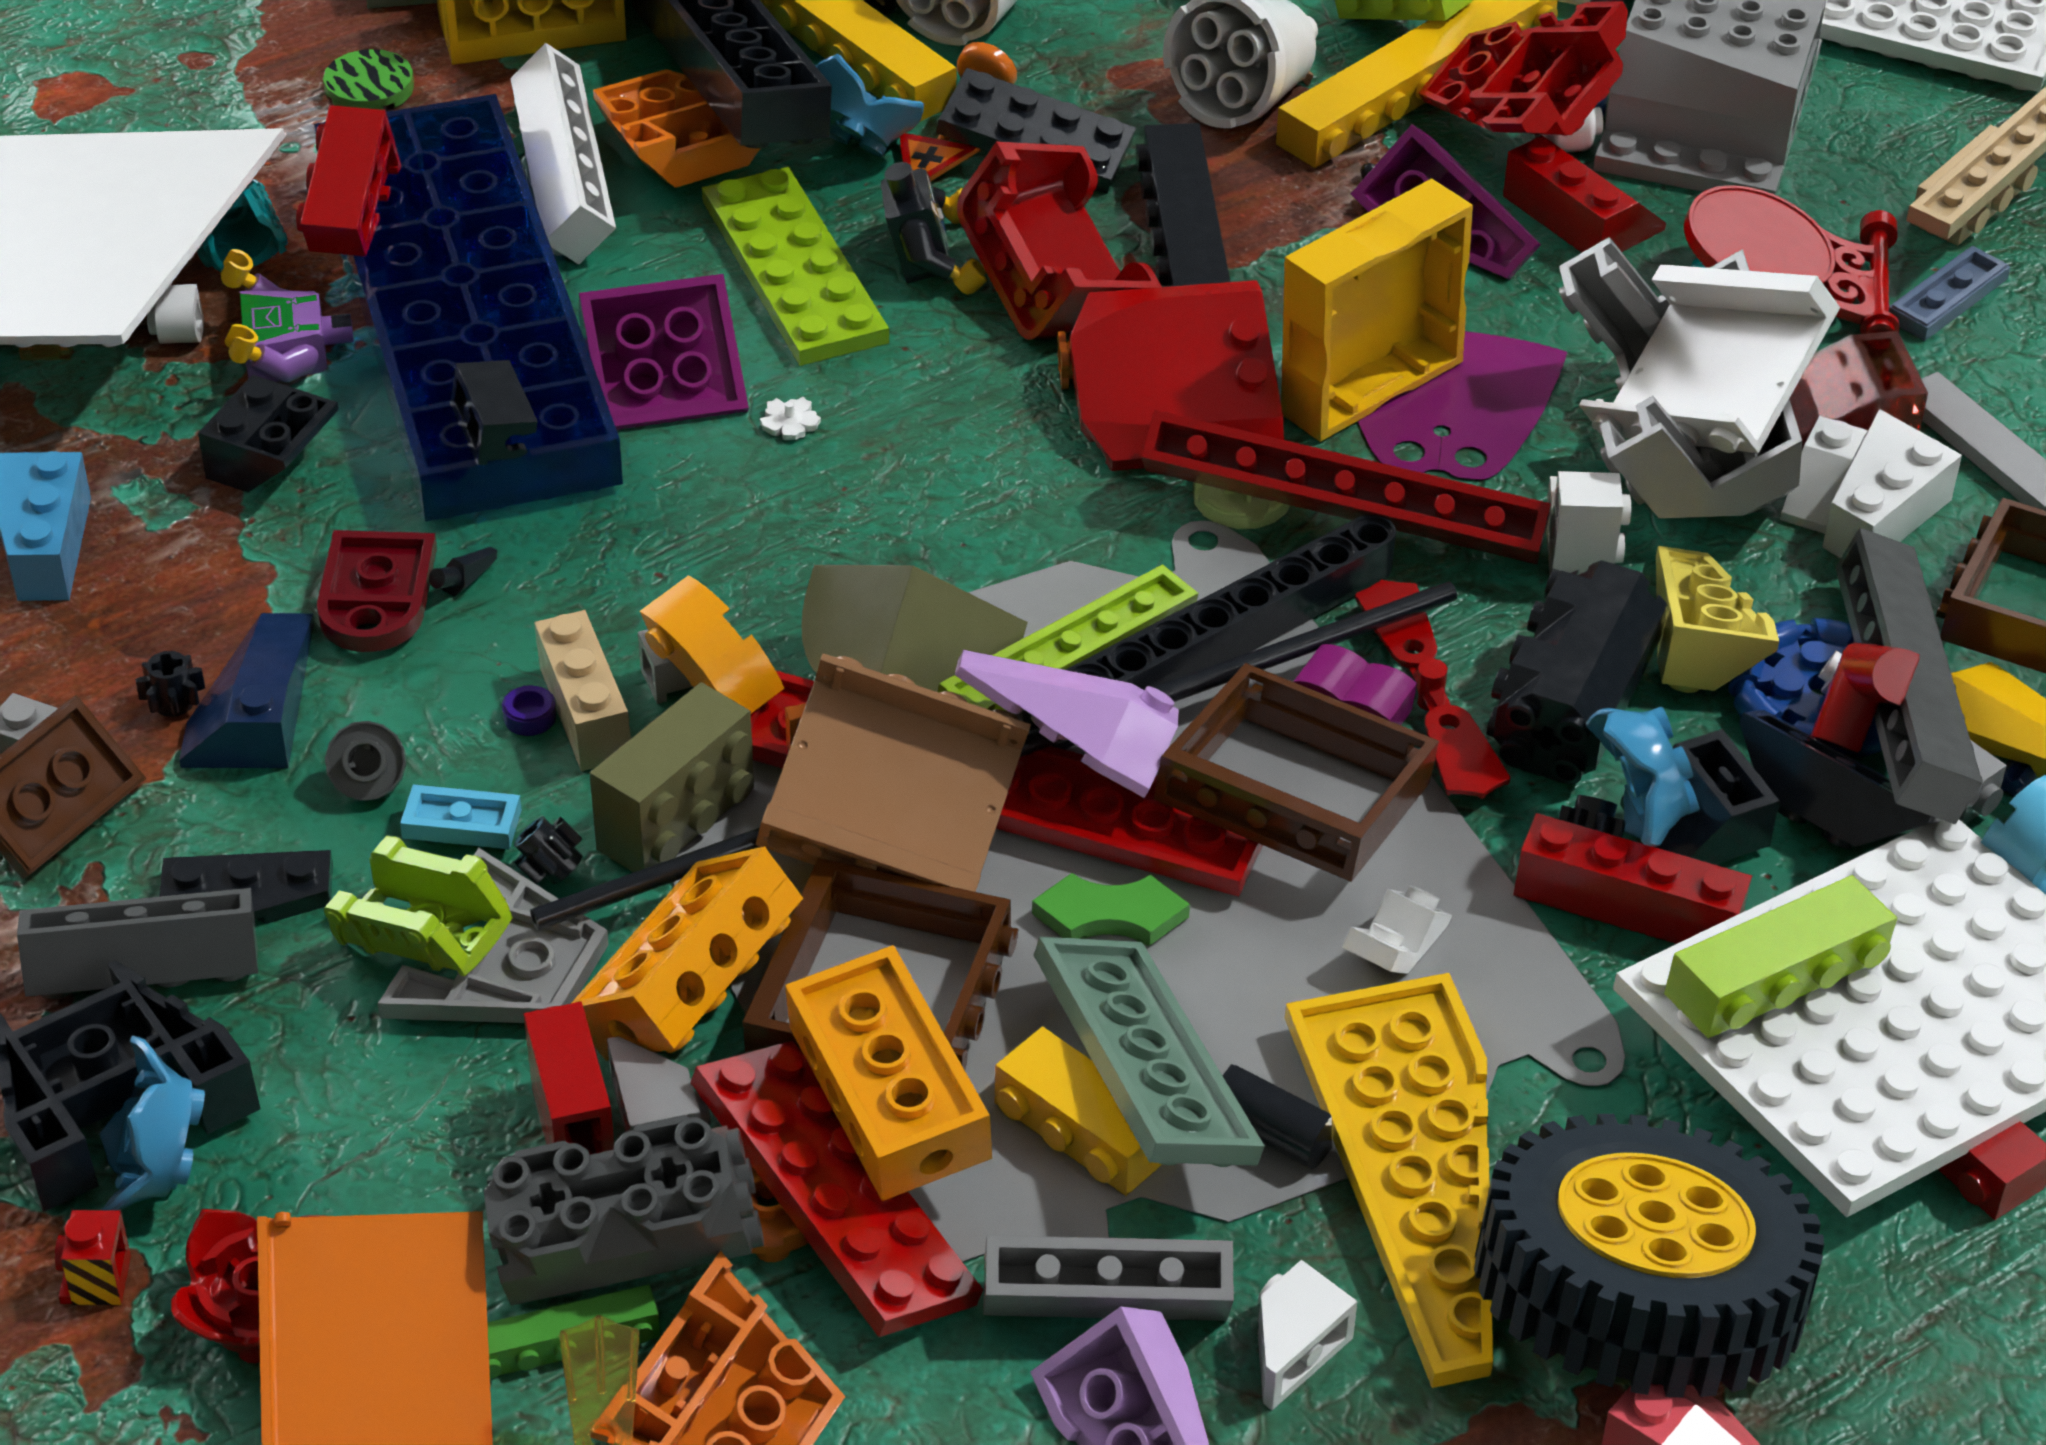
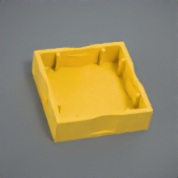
[1281,178,1473,442]

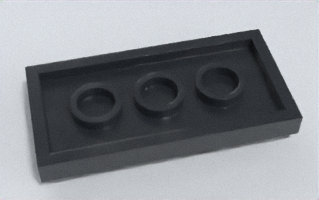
[936,68,1136,193]

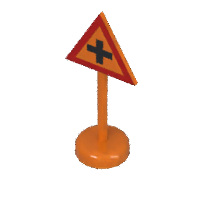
[900,42,1017,181]

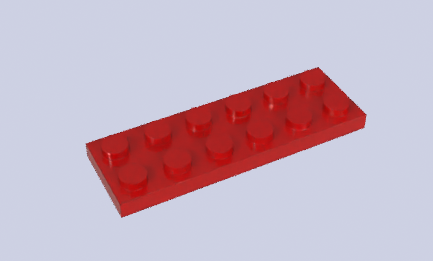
[690,1041,984,1337]

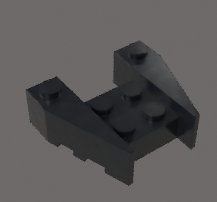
[0,960,261,1212]

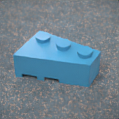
[0,451,91,601]

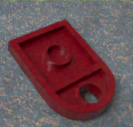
[317,530,437,652]

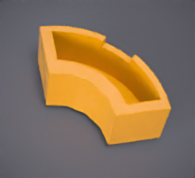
[639,575,785,714]

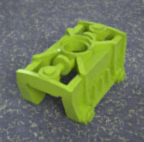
[323,835,513,976]

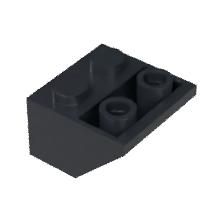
[198,375,339,492]
[1620,729,1780,865]

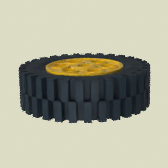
[1474,1114,1824,1398]

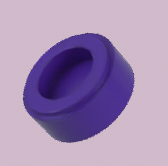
[502,685,557,736]

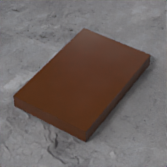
[0,694,146,879]

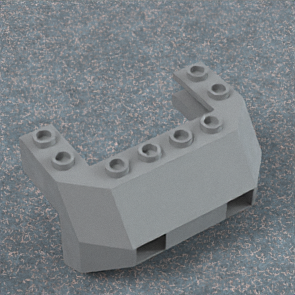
[1559,237,1802,518]

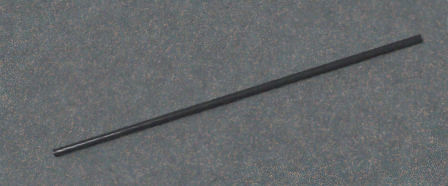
[530,581,1457,930]

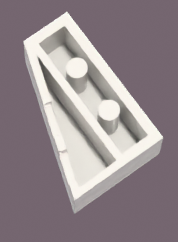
[1822,409,1962,558]

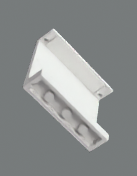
[1579,264,1840,453]

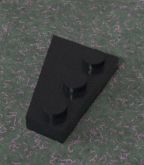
[159,850,333,924]

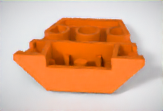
[593,69,761,188]
[587,1251,845,1445]

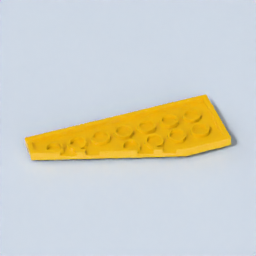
[1284,973,1493,1388]

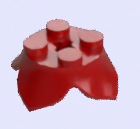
[171,1209,326,1363]

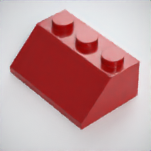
[1503,135,1666,253]

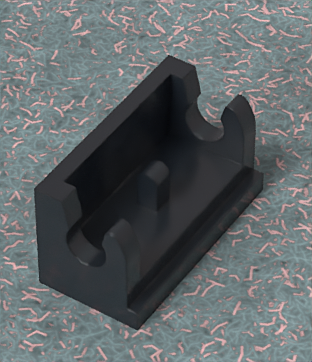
[450,360,538,465]

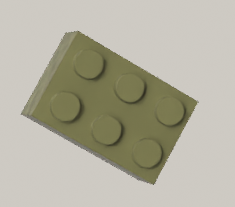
[589,682,754,872]

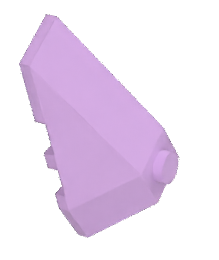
[955,650,1179,798]
[1030,1306,1209,1445]

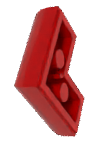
[1810,643,1920,753]

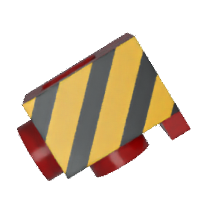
[55,1210,131,1305]

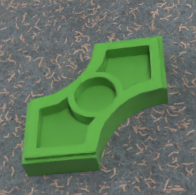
[1032,873,1190,946]

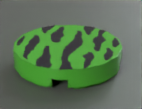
[323,49,414,110]

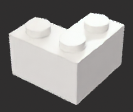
[1546,471,1631,575]

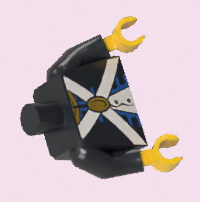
[881,162,987,295]

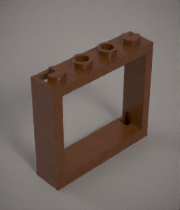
[1936,497,2046,673]
[1154,663,1439,882]
[742,858,1018,1070]

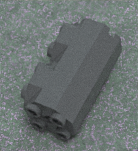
[484,1115,764,1306]

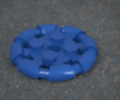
[1728,618,1882,759]

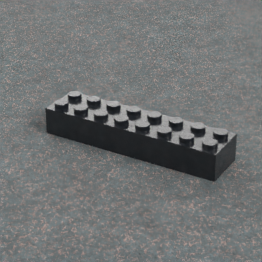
[632,0,832,149]

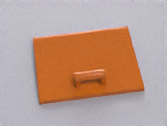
[257,1211,493,1445]

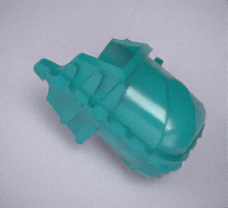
[197,179,288,272]

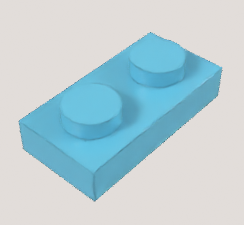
[400,784,522,849]

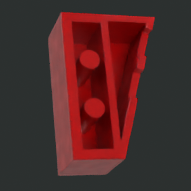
[296,105,401,256]

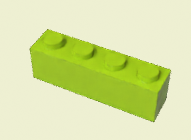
[1664,875,1898,1039]

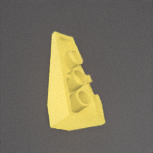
[1656,546,1779,693]

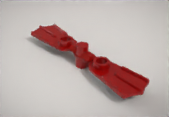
[1355,580,1511,799]

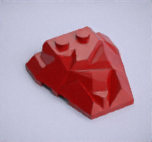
[1418,1,1628,136]

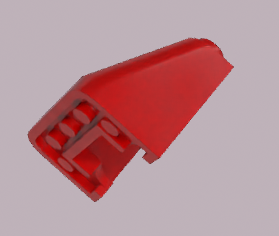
[957,142,1162,340]

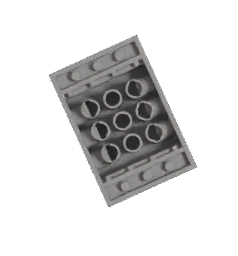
[1593,0,1826,195]

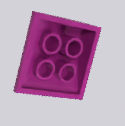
[578,274,749,432]

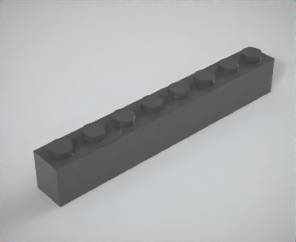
[1835,527,1983,824]

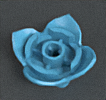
[815,54,924,157]
[1585,706,1699,847]
[100,1036,205,1210]

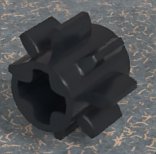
[135,651,205,717]
[1558,795,1626,838]
[514,816,583,885]

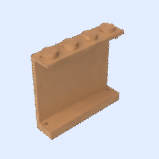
[755,653,1031,892]

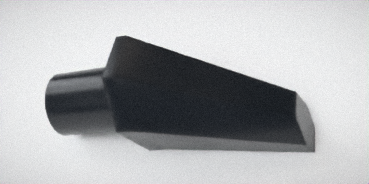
[429,546,497,597]

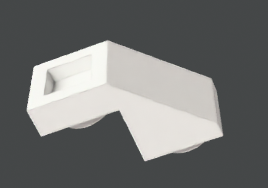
[1342,885,1452,974]

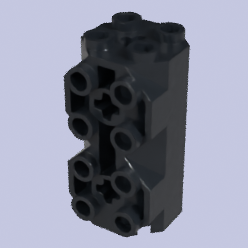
[1486,560,1668,785]

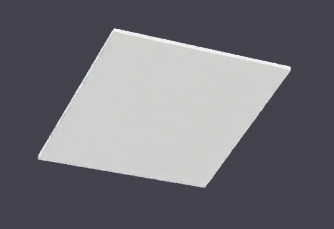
[0,128,286,347]

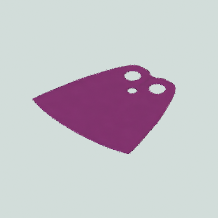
[1358,331,1567,480]

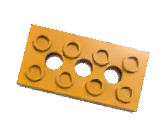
[571,846,803,1061]
[785,945,992,1201]

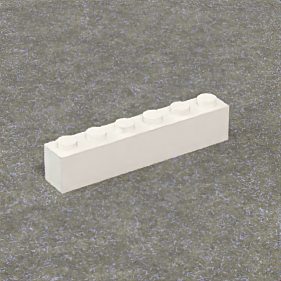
[510,43,616,264]

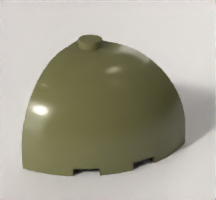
[801,565,1028,692]

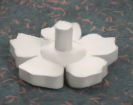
[760,397,821,440]

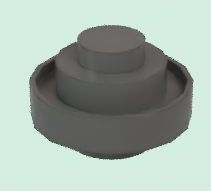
[325,721,407,801]

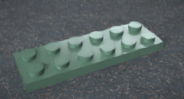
[1033,937,1265,1167]

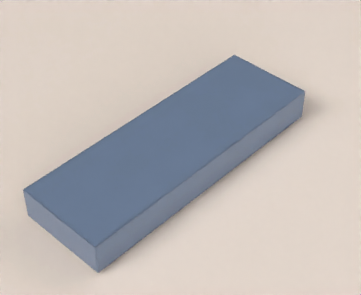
[1889,246,2011,341]

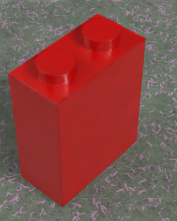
[523,1001,615,1155]

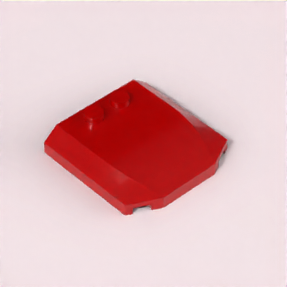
[1069,280,1284,471]

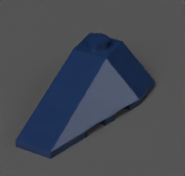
[179,613,314,768]

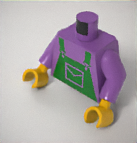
[221,249,354,382]

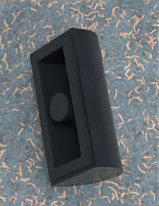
[1222,1064,1332,1169]

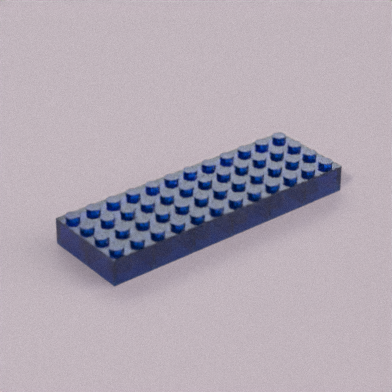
[314,94,623,522]

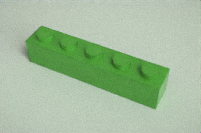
[487,1284,660,1379]

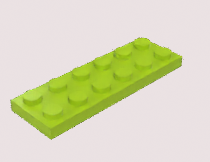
[702,167,890,366]

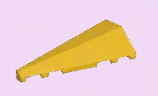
[1951,662,2046,778]

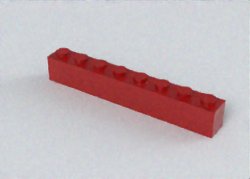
[1141,409,1551,564]

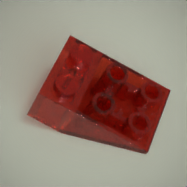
[1789,331,1928,450]

